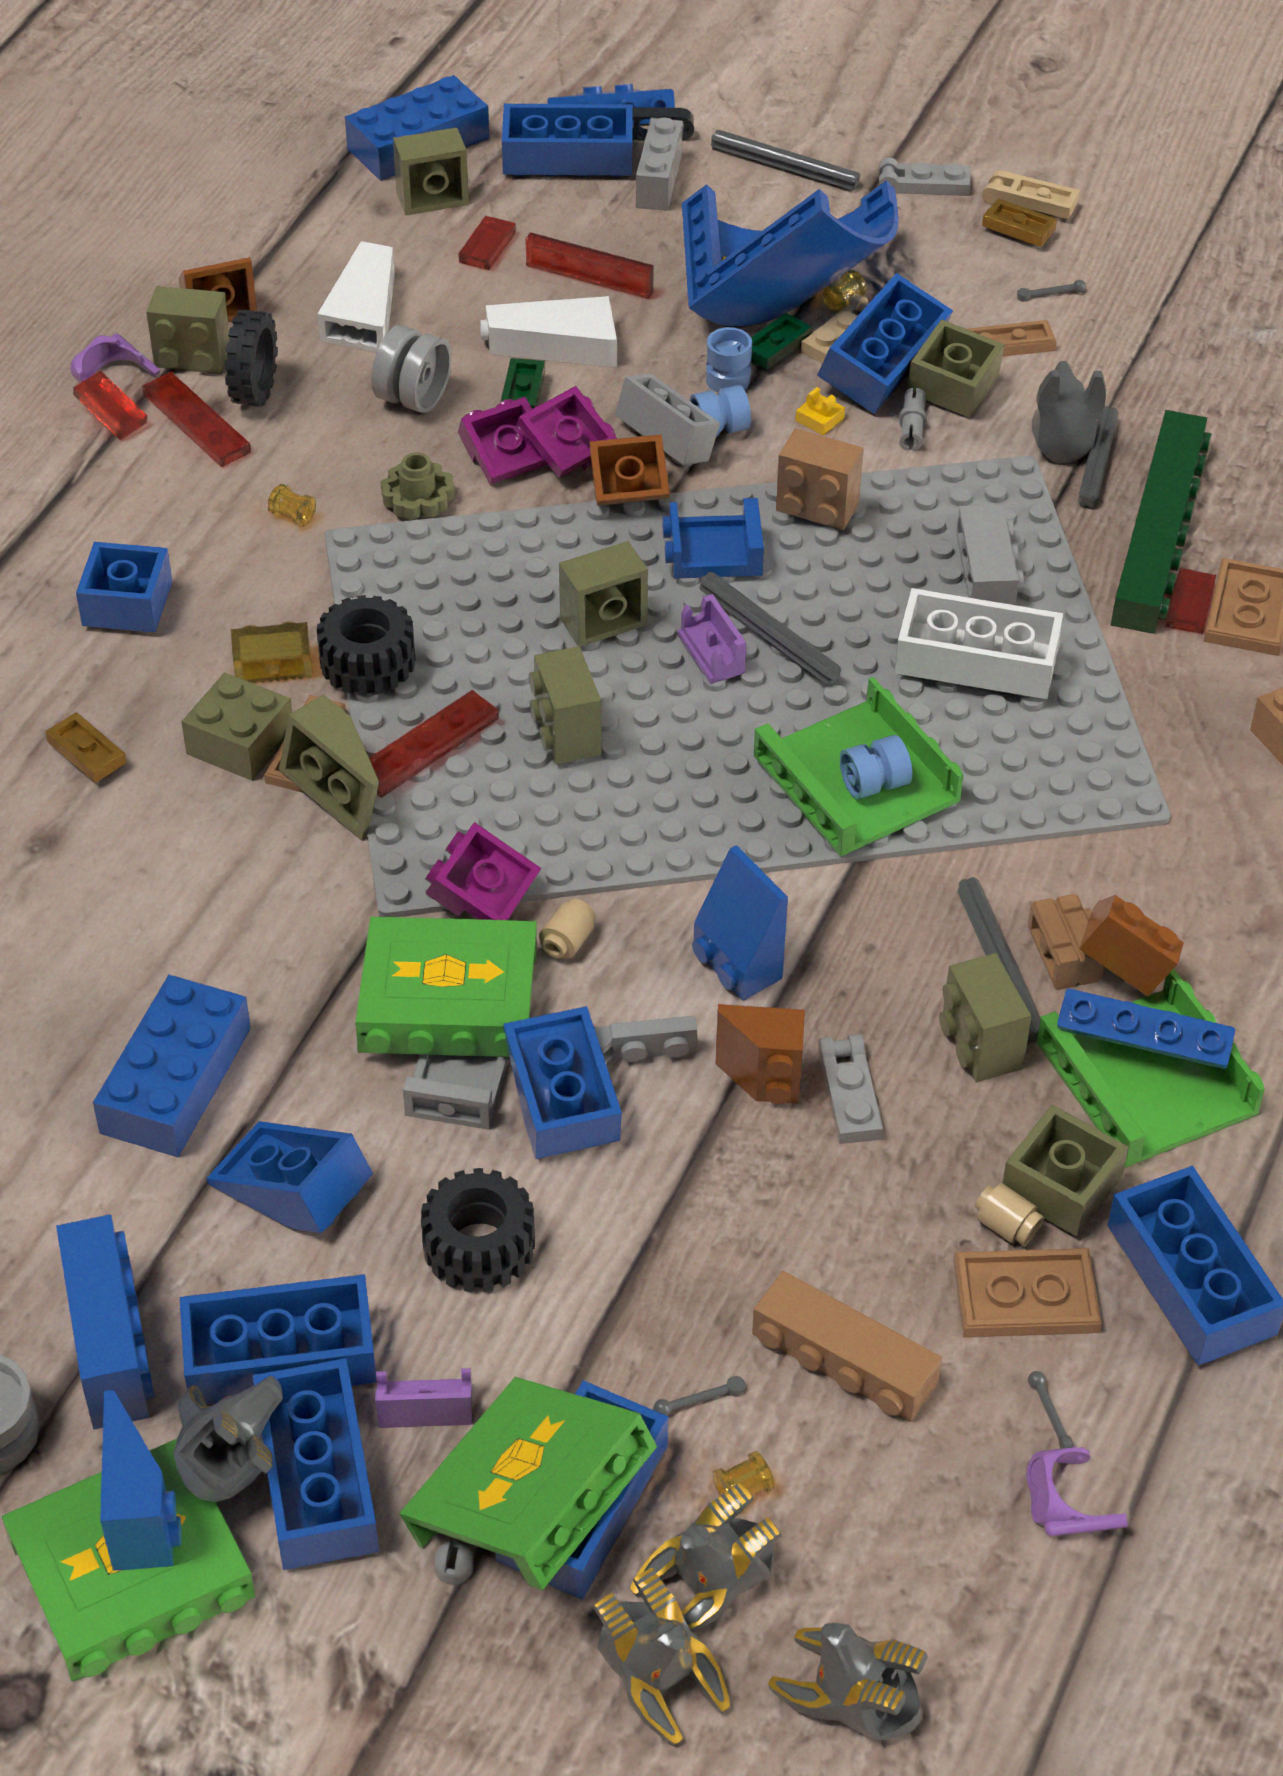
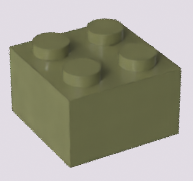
[393,127,469,215]
[146,286,230,374]
[907,319,1005,418]
[559,541,648,647]
[529,646,601,765]
[181,672,292,781]
[939,953,1031,1082]
[1002,1105,1129,1236]

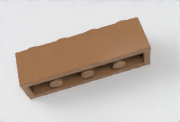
[752,1271,942,1422]

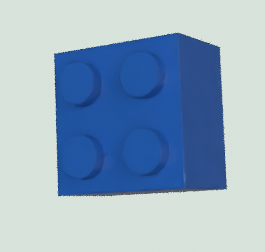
[76,542,173,633]

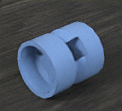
[706,327,752,392]
[690,385,751,436]
[839,735,912,799]

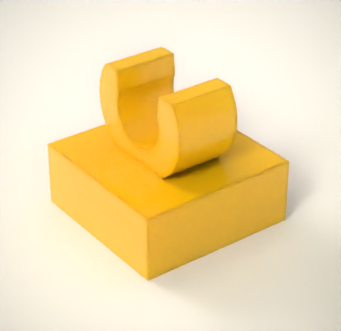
[795,387,845,435]

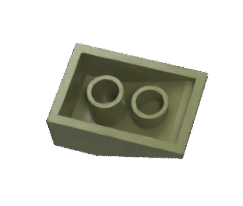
[279,694,379,840]

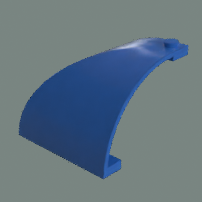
[682,180,899,326]

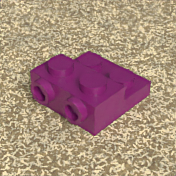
[517,386,617,478]
[458,397,548,485]
[425,822,542,920]

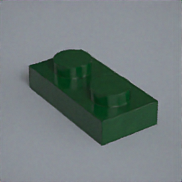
[751,313,812,370]
[500,358,545,409]

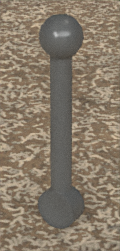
[1017,280,1086,302]
[1028,1371,1074,1449]
[653,1376,745,1416]

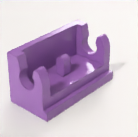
[677,594,746,684]
[376,1368,472,1428]

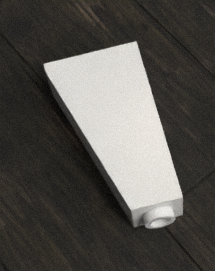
[317,241,395,353]
[480,296,617,367]

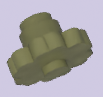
[381,452,455,520]

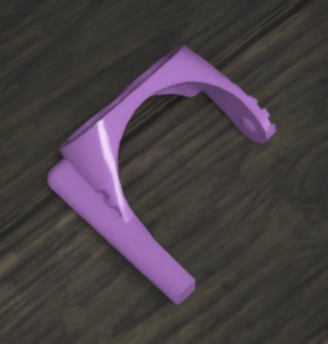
[70,333,160,399]
[1026,1447,1128,1536]

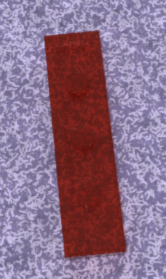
[525,232,654,299]
[142,372,251,467]
[369,690,499,798]

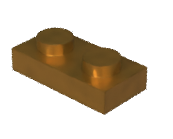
[982,198,1057,247]
[45,712,127,783]

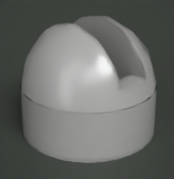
[434,1541,474,1585]

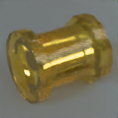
[822,270,867,313]
[268,483,316,527]
[713,1451,775,1496]

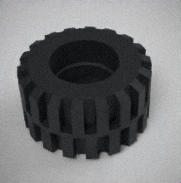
[316,595,416,696]
[421,1168,535,1292]

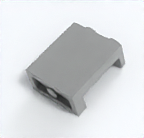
[403,1055,510,1130]

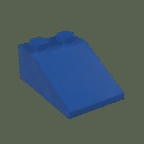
[692,845,788,1001]
[503,1006,622,1159]
[206,1121,373,1233]
[100,1390,182,1571]

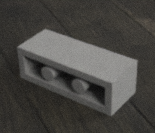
[636,118,683,211]
[615,373,720,466]
[956,504,1024,605]

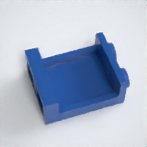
[662,498,764,579]

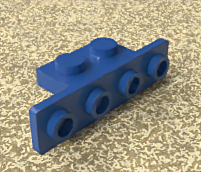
[547,84,675,124]
[1057,989,1235,1069]

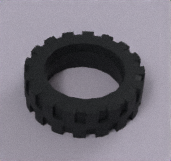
[225,310,278,406]

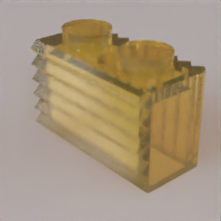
[231,621,313,684]

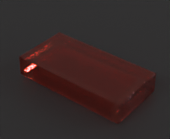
[459,215,516,270]
[73,370,148,440]
[1166,568,1216,634]

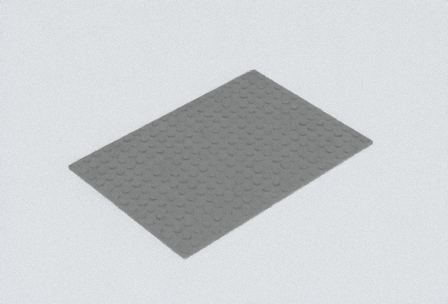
[325,456,1170,917]

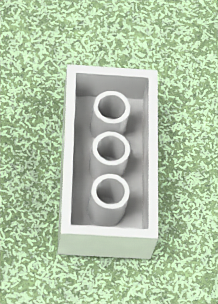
[895,588,1064,699]

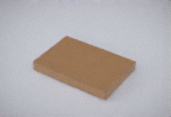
[1204,558,1283,656]
[953,1248,1102,1337]

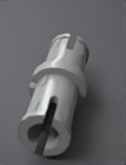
[899,388,927,451]

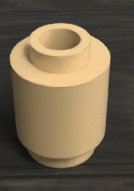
[539,899,596,959]
[975,1183,1044,1246]

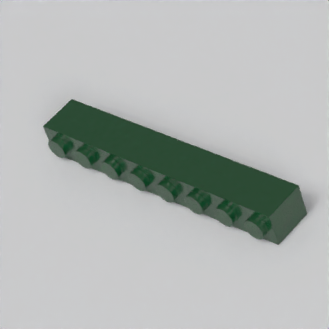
[1111,410,1212,634]

